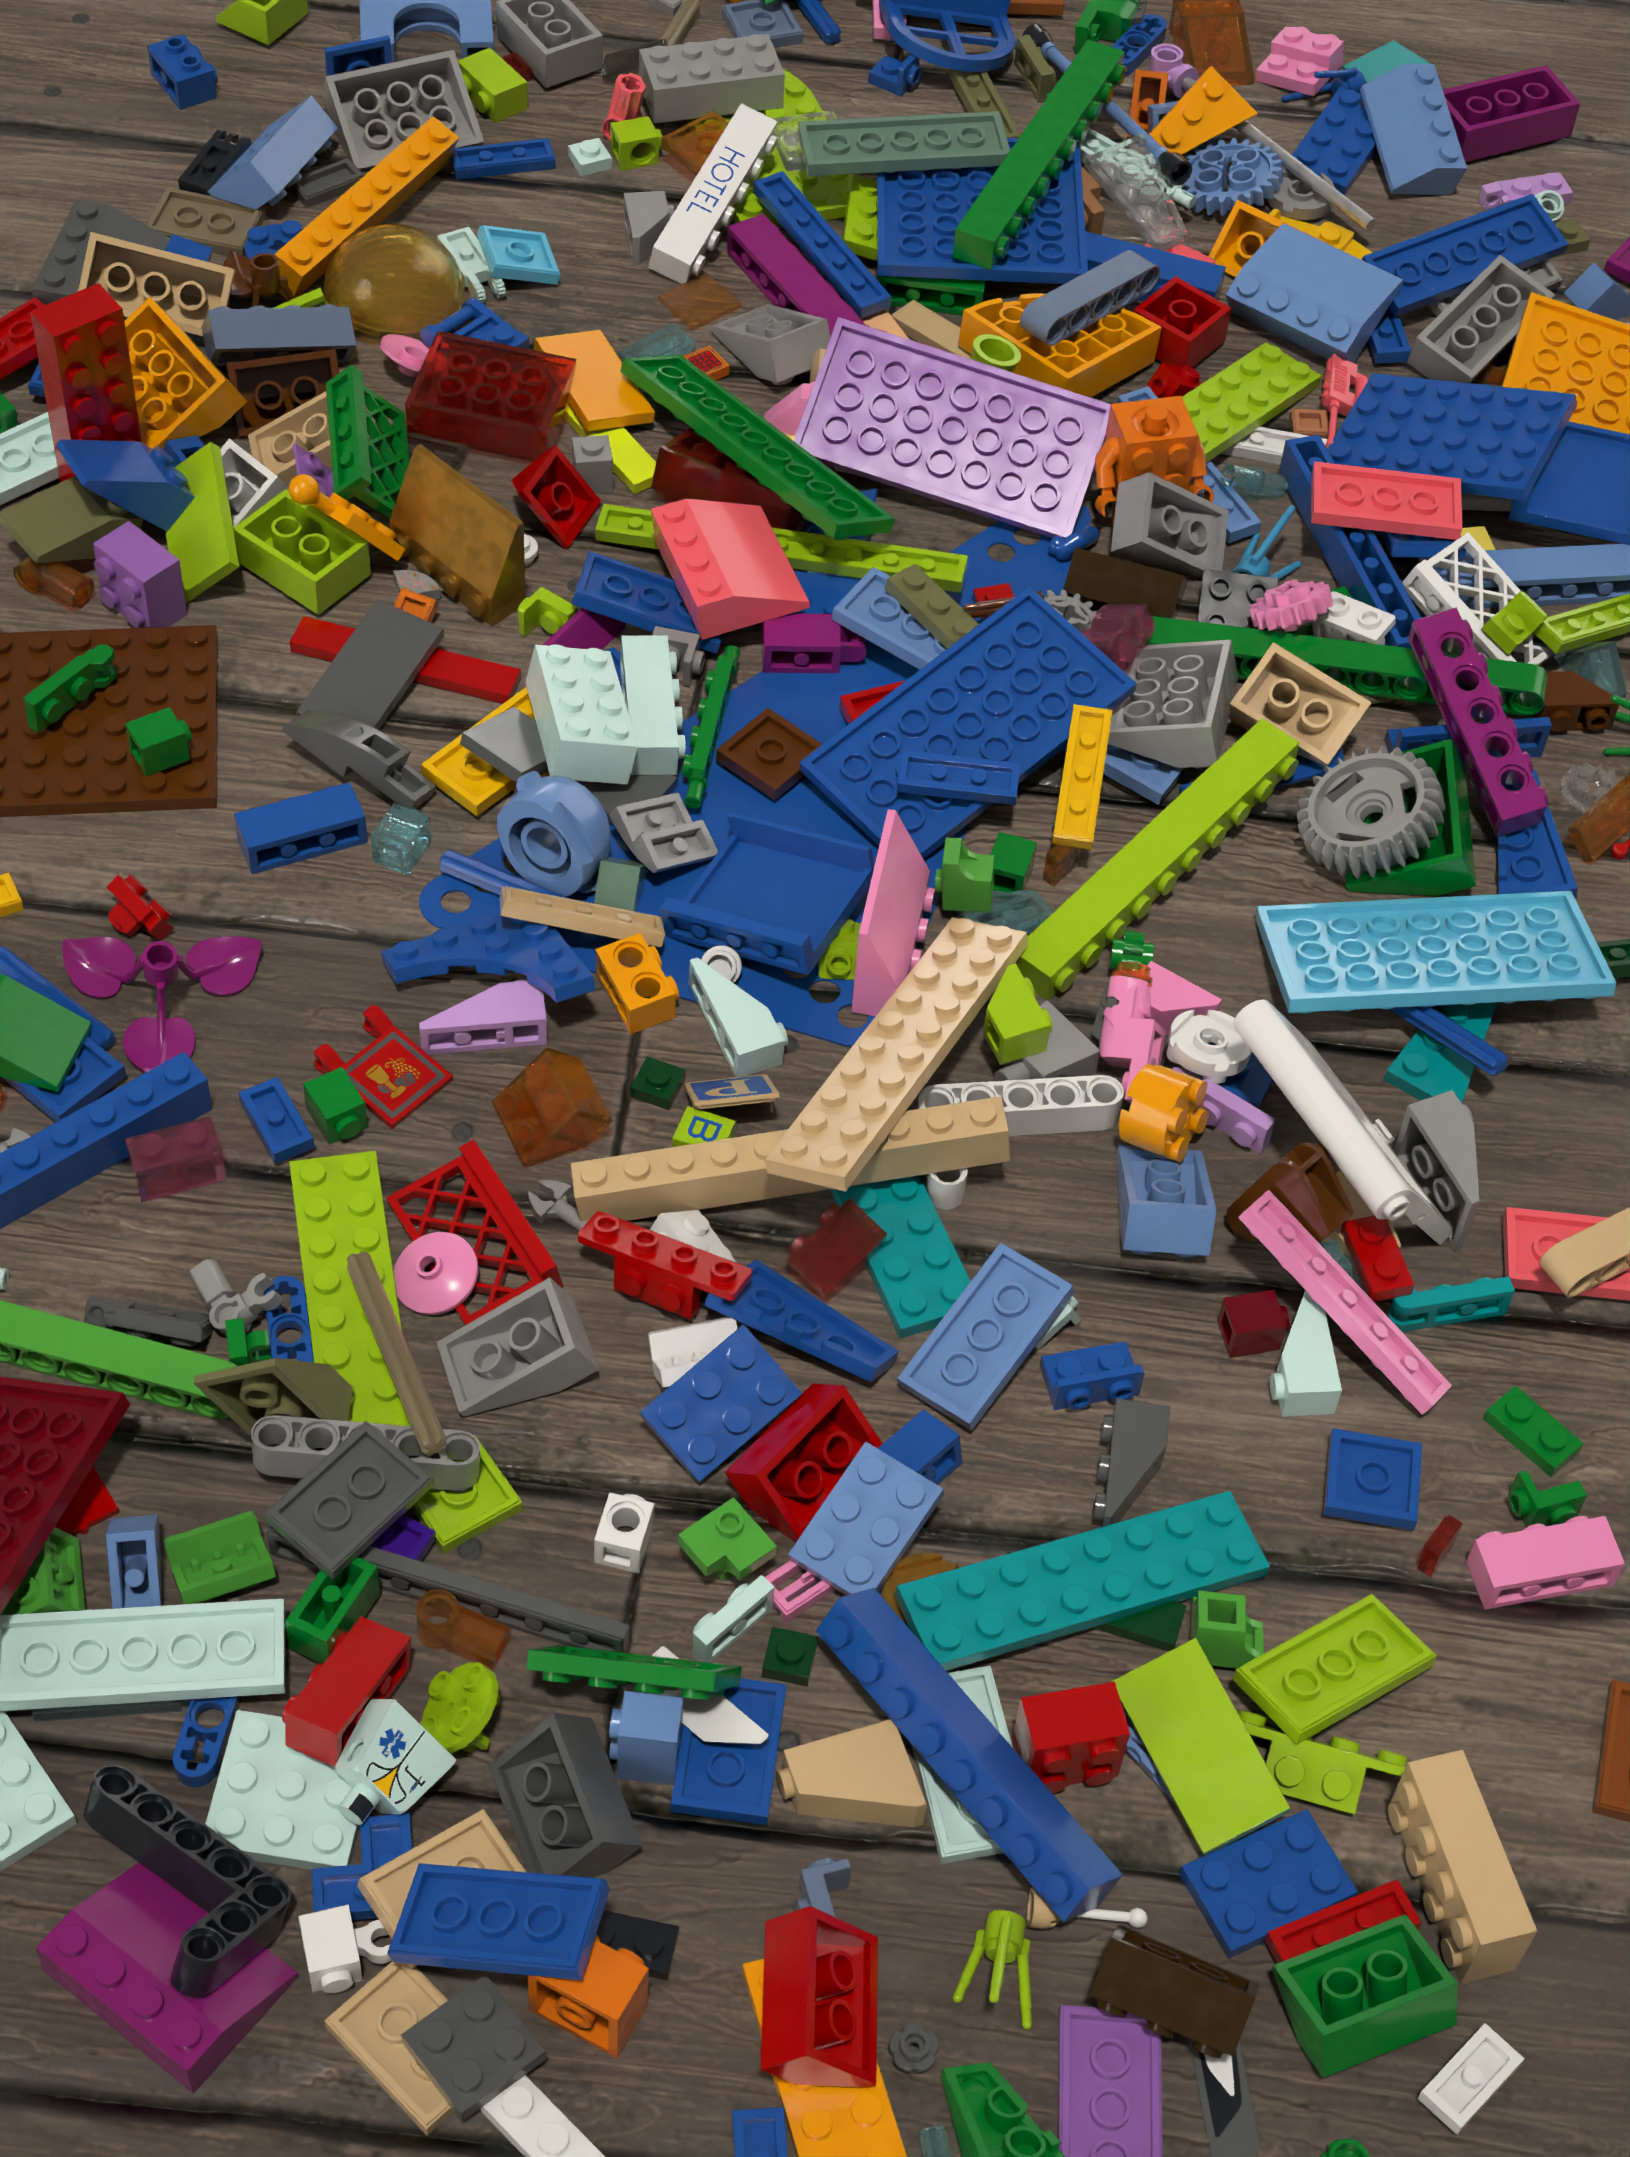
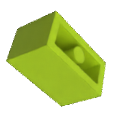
[458,47,528,123]

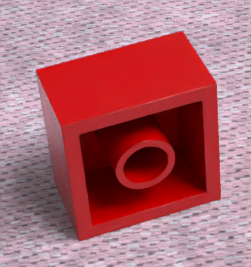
[1133,276,1232,368]
[1011,1681,1130,1794]

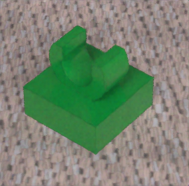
[225,1318,271,1366]

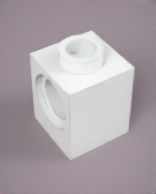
[594,1492,654,1573]

